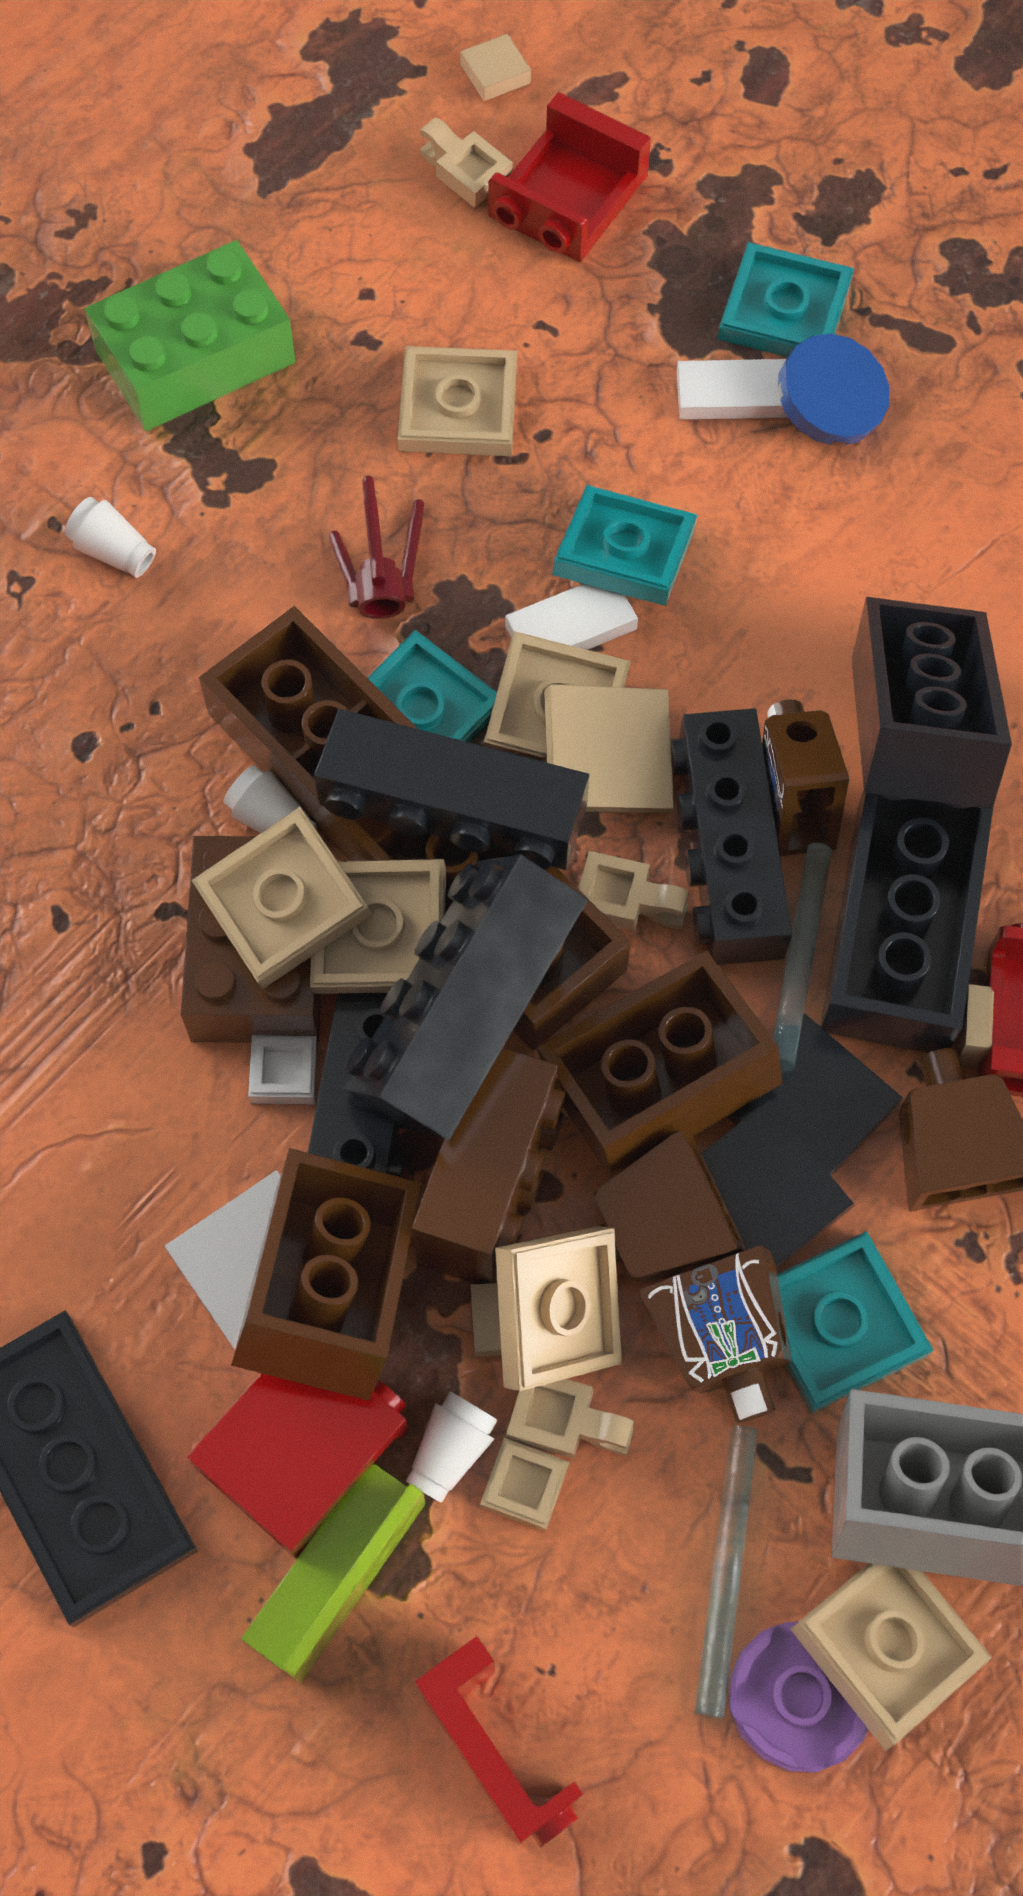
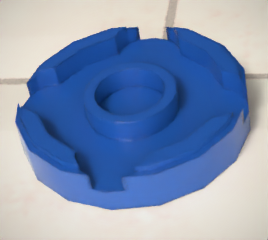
[778,333,890,445]

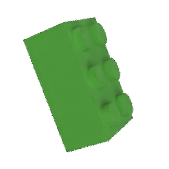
[84,240,296,432]

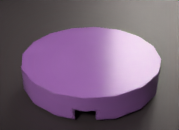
[729,1621,868,1773]

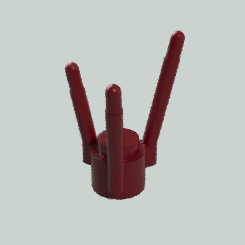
[329,475,424,619]

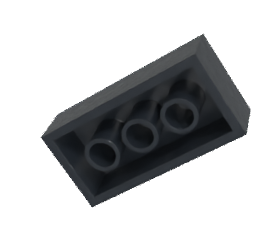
[852,597,1012,809]
[820,789,993,1053]
[343,855,588,1140]

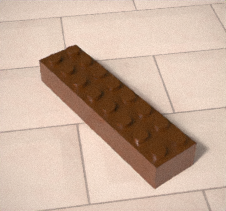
[199,606,631,1050]

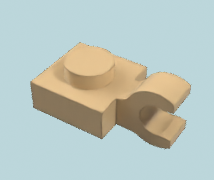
[420,118,513,208]
[578,851,689,931]
[506,1379,634,1459]

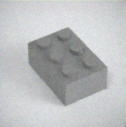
[831,1389,1023,1586]

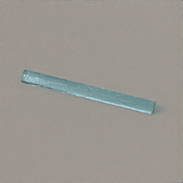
[773,843,832,1072]
[695,1425,758,1719]

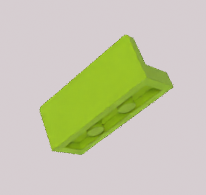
[241,1463,426,1684]

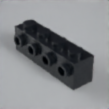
[314,708,590,871]
[670,708,792,965]
[308,992,406,1178]

